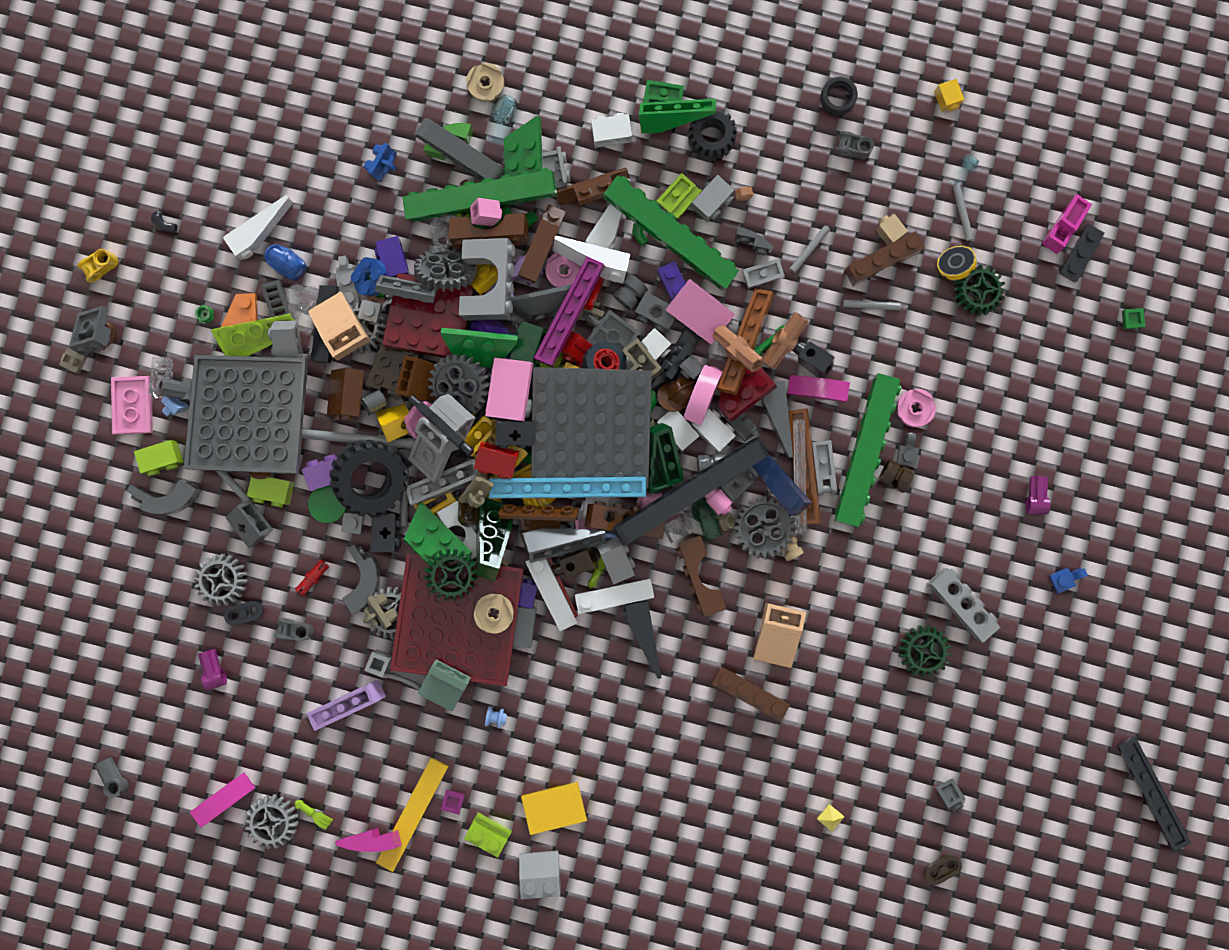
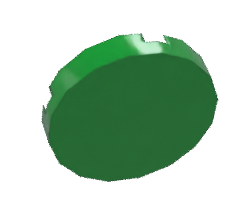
[308,485,347,523]

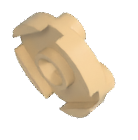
[466,63,505,103]
[474,594,514,634]

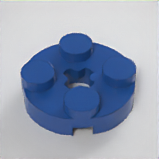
[351,257,386,296]

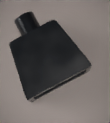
[792,341,835,378]

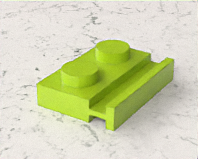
[656,173,702,221]
[464,812,512,858]

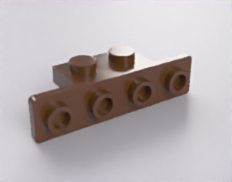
[556,167,630,206]
[499,504,579,530]

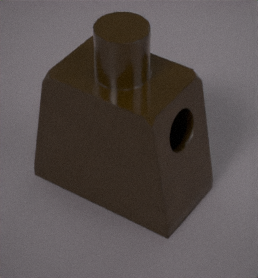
[551,547,598,578]

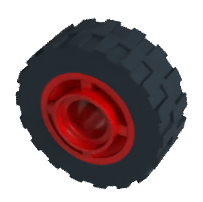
[582,341,627,370]

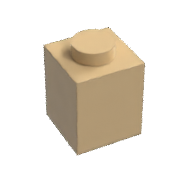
[875,214,908,245]

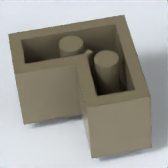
[622,338,664,380]

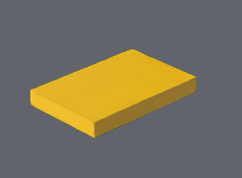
[521,782,587,835]

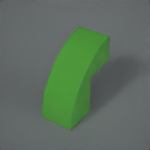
[424,123,473,161]

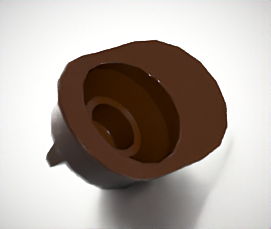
[657,376,697,412]

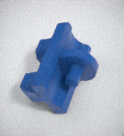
[363,143,397,182]

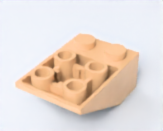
[308,292,371,360]
[753,603,806,668]

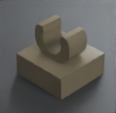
[59,348,87,374]

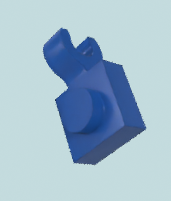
[1048,568,1088,594]

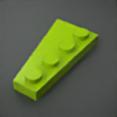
[211,313,300,356]

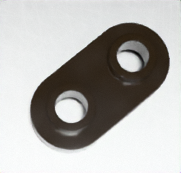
[458,491,479,527]
[923,854,962,885]

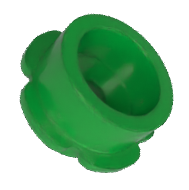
[195,305,214,324]

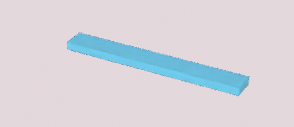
[489,477,646,498]

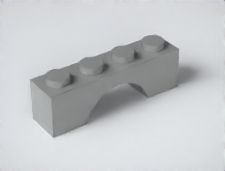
[364,649,427,692]

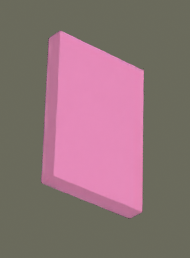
[666,279,735,344]
[485,358,533,421]
[111,376,153,435]

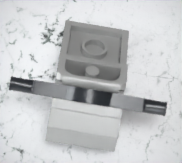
[408,394,475,483]

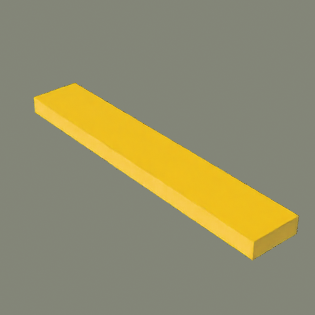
[376,757,449,872]

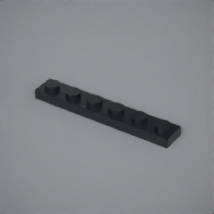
[1116,736,1191,852]

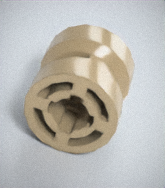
[781,537,804,561]

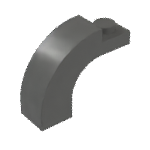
[127,479,202,514]
[342,545,380,615]

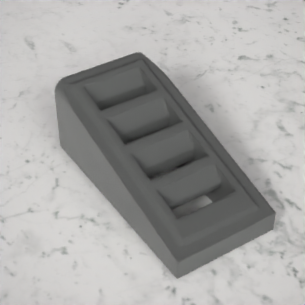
[261,280,291,317]

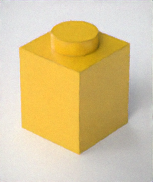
[934,78,964,112]

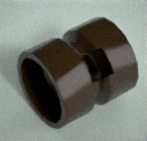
[878,459,915,493]

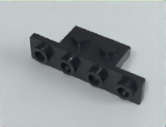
[651,326,701,394]

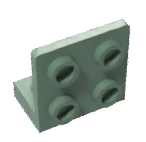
[418,659,471,711]

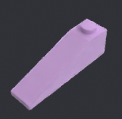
[306,679,386,731]

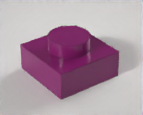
[441,789,465,815]

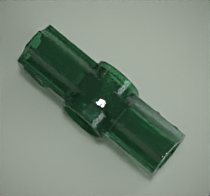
[692,497,722,541]

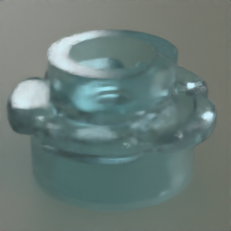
[961,154,979,171]

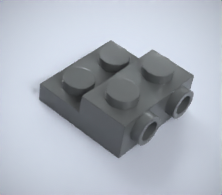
[69,306,111,356]

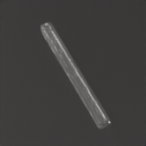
[793,419,807,534]

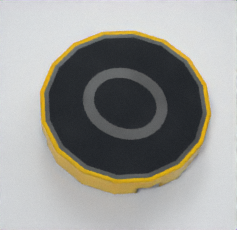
[937,246,977,280]

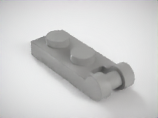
[812,440,837,496]

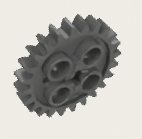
[414,248,477,292]
[428,354,490,414]
[734,497,797,560]

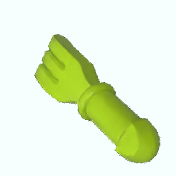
[588,556,606,588]
[294,800,333,830]

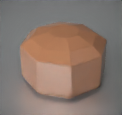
[734,186,753,201]

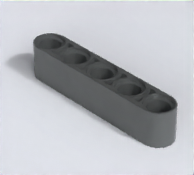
[415,118,505,180]

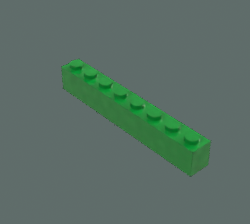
[402,168,558,222]
[602,175,739,291]
[833,373,901,527]

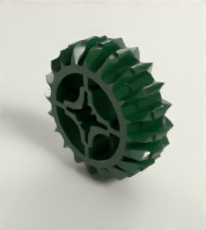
[953,264,1006,316]
[424,548,478,601]
[898,625,951,678]

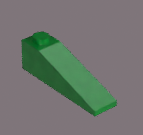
[639,99,716,134]

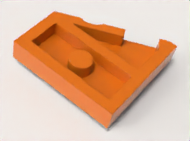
[221,293,258,327]

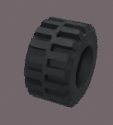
[688,108,737,162]

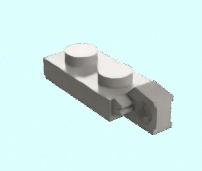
[335,255,361,308]

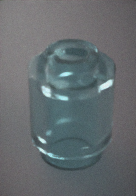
[492,94,517,125]

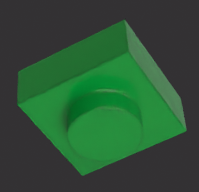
[1122,308,1145,330]

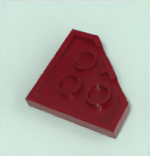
[718,356,777,422]

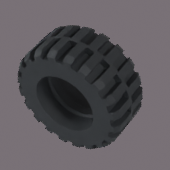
[329,439,408,517]

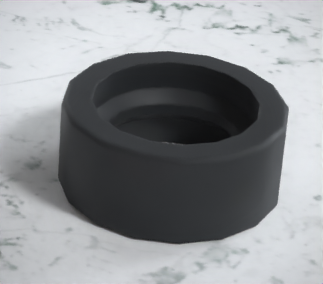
[820,76,858,116]

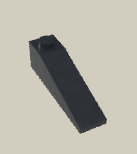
[622,600,662,679]

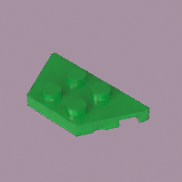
[504,116,543,177]
[441,328,518,368]
[404,502,472,568]

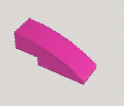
[1041,194,1092,254]
[787,375,850,403]
[190,772,256,828]
[335,828,402,852]

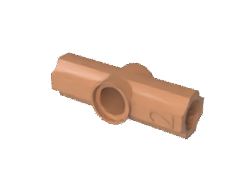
[762,312,809,369]
[712,325,764,372]

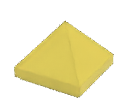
[817,804,844,832]

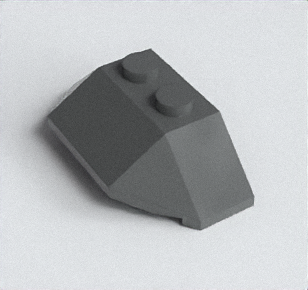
[510,284,572,323]

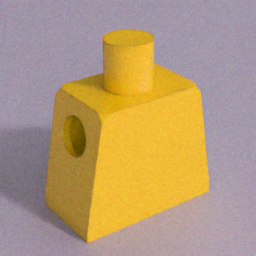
[375,404,409,443]

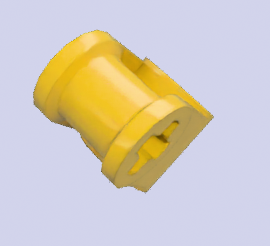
[77,249,118,283]

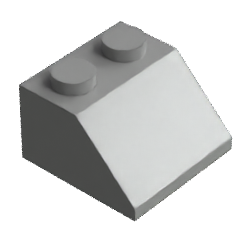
[519,851,561,899]

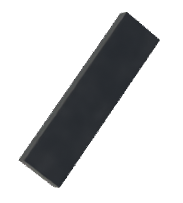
[311,285,339,363]

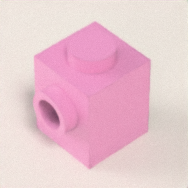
[470,198,502,227]

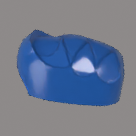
[264,244,307,281]

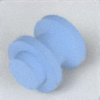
[485,706,507,728]

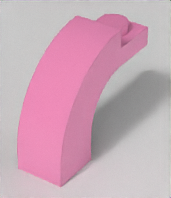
[683,365,723,425]

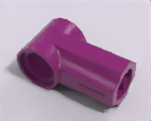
[1025,476,1050,515]
[198,649,227,691]

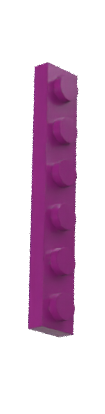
[534,257,605,368]

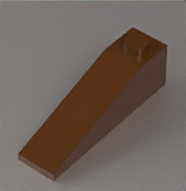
[518,204,566,283]

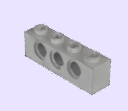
[927,568,1000,643]

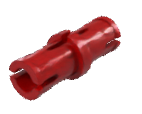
[295,559,330,596]

